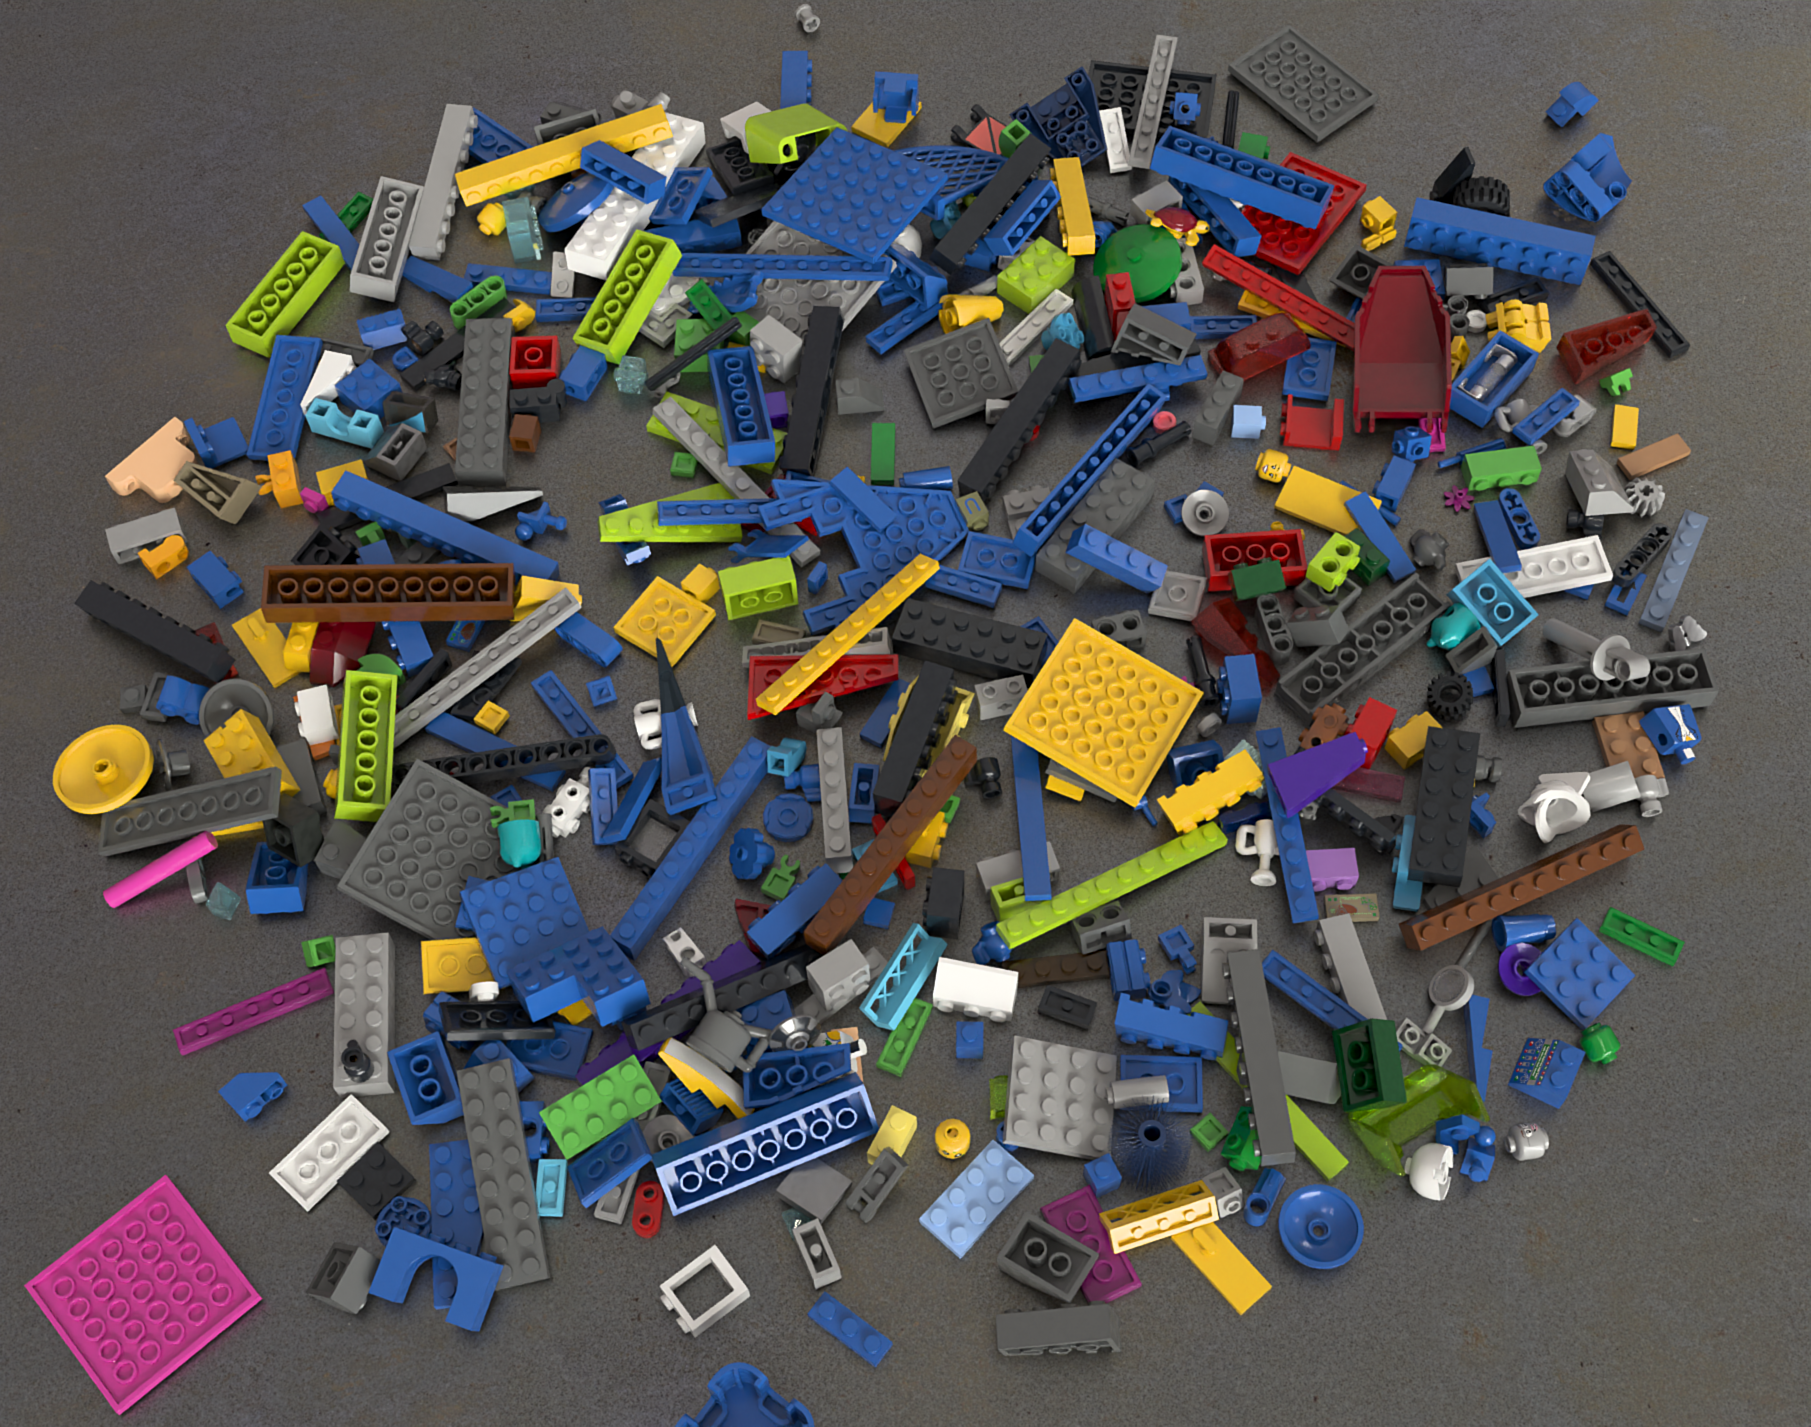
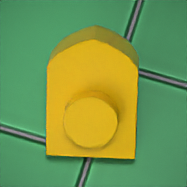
[503,299,536,333]

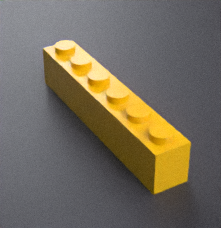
[1049,157,1095,256]

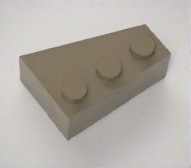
[174,461,262,524]

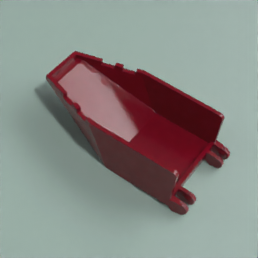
[1353,266,1452,433]

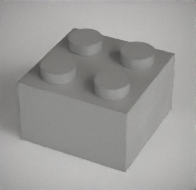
[750,315,802,383]
[806,939,871,1012]

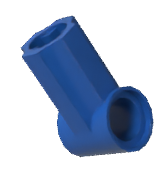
[1243,1168,1286,1226]

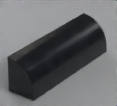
[1071,275,1115,361]

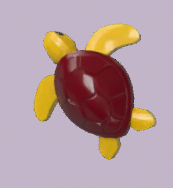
[1145,207,1210,246]

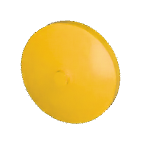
[53,725,154,814]

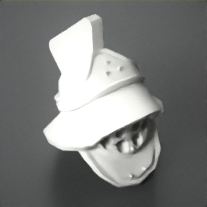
[1517,772,1590,843]

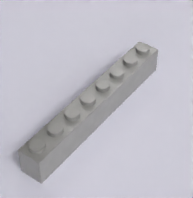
[409,104,478,261]

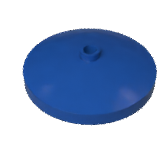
[538,172,614,232]

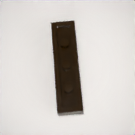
[1001,950,1110,988]

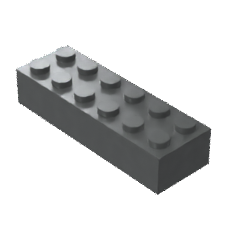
[1035,458,1155,594]

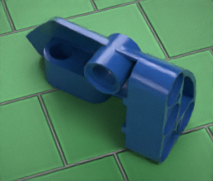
[1543,133,1632,222]

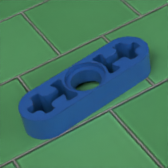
[1498,488,1540,550]

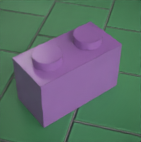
[1306,848,1359,892]

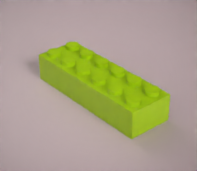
[572,229,682,365]
[225,231,345,358]
[334,670,397,822]

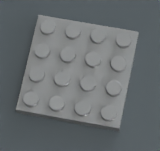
[1003,1036,1117,1160]

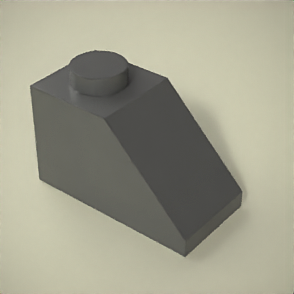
[836,378,884,415]

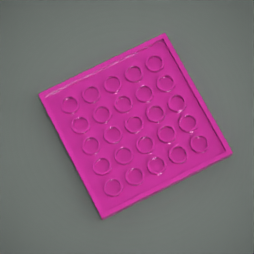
[24,1175,263,1415]

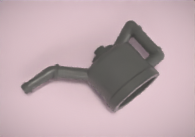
[680,957,772,1073]

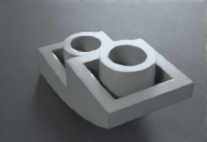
[1396,1017,1452,1072]

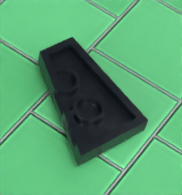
[451,650,522,721]

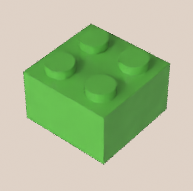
[674,319,724,372]

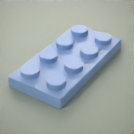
[919,1140,1034,1259]

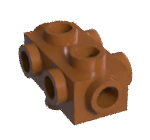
[1298,703,1349,750]

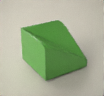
[301,935,336,967]

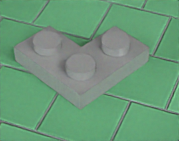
[639,303,693,348]

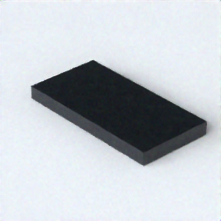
[706,138,775,196]
[693,183,782,228]
[439,1001,556,1041]

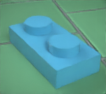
[536,1159,568,1217]

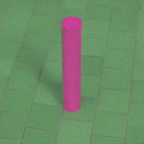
[103,831,218,908]

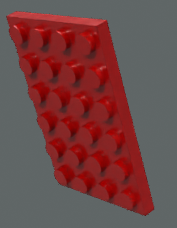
[1241,152,1367,275]

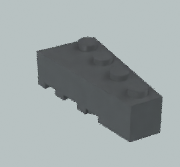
[996,1301,1122,1356]

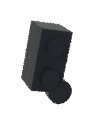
[510,379,567,423]

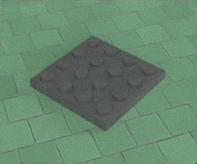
[904,318,1019,428]

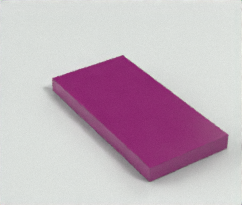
[1040,1185,1142,1304]

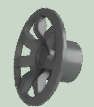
[156,739,190,792]

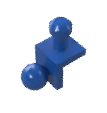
[515,502,567,541]
[1460,1126,1496,1182]

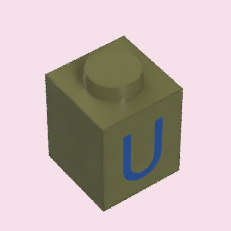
[955,491,989,532]

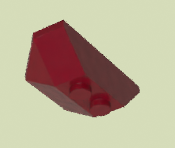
[310,622,376,687]

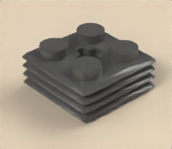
[1293,570,1362,614]

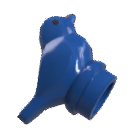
[1093,221,1117,248]

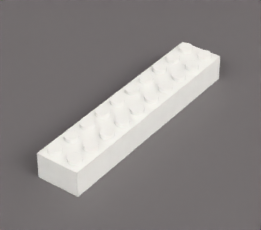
[565,112,706,280]

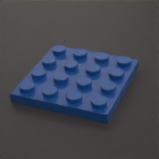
[459,857,589,989]

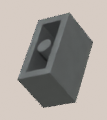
[1287,605,1349,647]

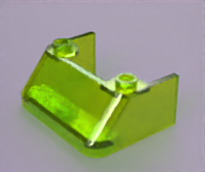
[1348,1064,1490,1177]

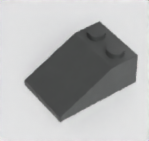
[996,1211,1099,1304]

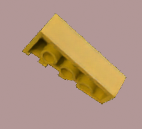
[1157,749,1264,836]

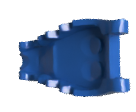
[687,270,764,315]

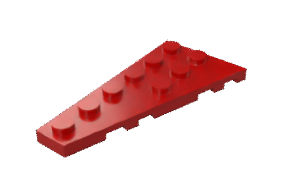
[747,654,898,720]

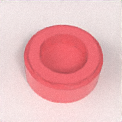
[1153,411,1176,434]

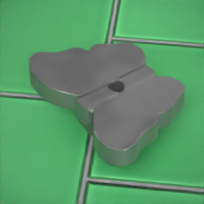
[1668,615,1707,652]

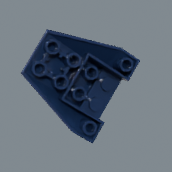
[1009,66,1108,167]

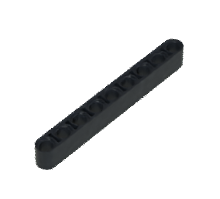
[392,734,616,788]

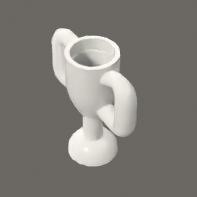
[633,699,698,750]
[1235,819,1279,886]

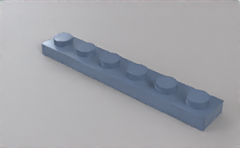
[1638,509,1709,633]

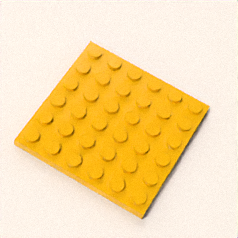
[1003,618,1204,808]

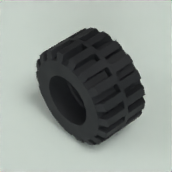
[1453,176,1510,217]

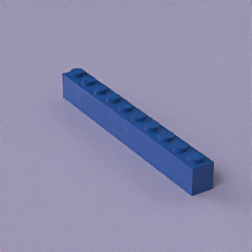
[1012,383,1167,557]
[331,471,559,585]
[610,736,771,961]

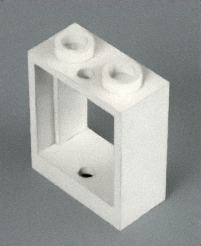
[660,1245,750,1338]

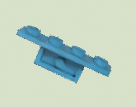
[1392,815,1423,912]

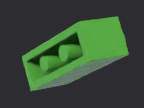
[1461,446,1542,491]

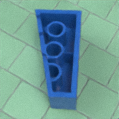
[1114,993,1229,1060]

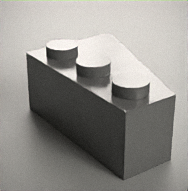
[1111,303,1196,365]
[314,819,366,879]

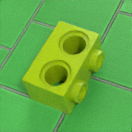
[1306,532,1360,592]

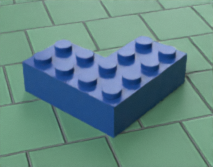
[506,926,651,1027]

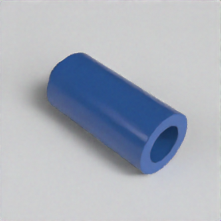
[899,466,953,490]

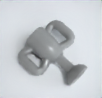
[1494,399,1547,456]

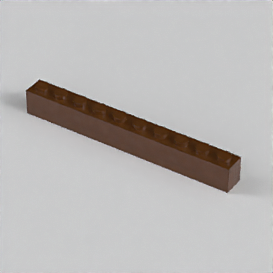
[804,735,977,956]
[1398,824,1645,950]

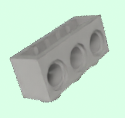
[1168,238,1204,305]

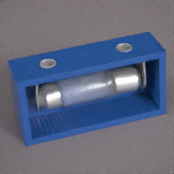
[1450,330,1539,428]

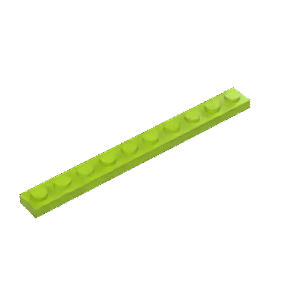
[996,821,1228,950]

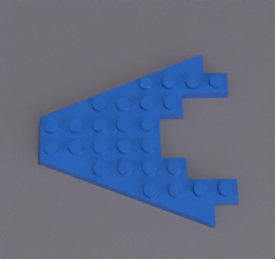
[757,479,969,636]

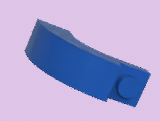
[598,494,651,565]

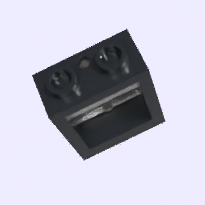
[615,799,691,878]

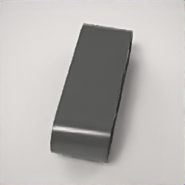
[1254,594,1293,665]

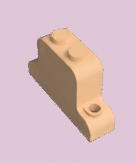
[105,417,199,503]

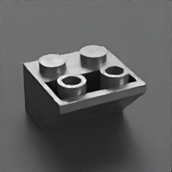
[362,423,427,481]

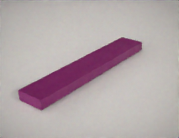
[173,967,335,1056]

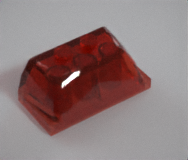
[1207,312,1311,380]

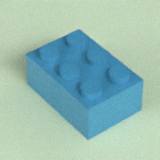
[1446,559,1539,648]

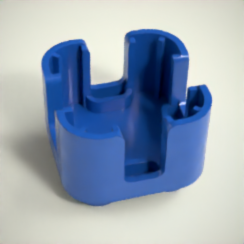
[675,1362,815,1427]

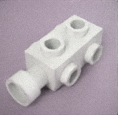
[542,767,590,838]

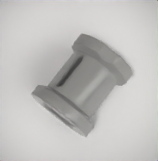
[795,4,820,32]

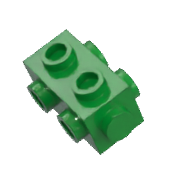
[1221,1106,1260,1171]

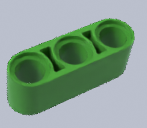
[450,276,508,330]

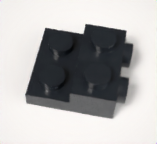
[290,524,360,565]

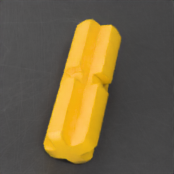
[1361,226,1397,251]

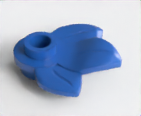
[1148,970,1201,1015]

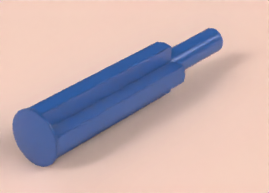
[1437,438,1506,468]

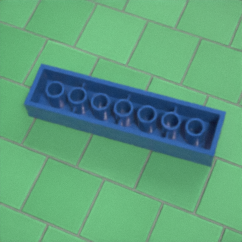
[1150,126,1335,229]
[1404,197,1596,285]
[652,1072,879,1216]

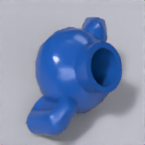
[972,921,1013,965]

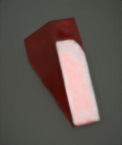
[1191,598,1281,683]

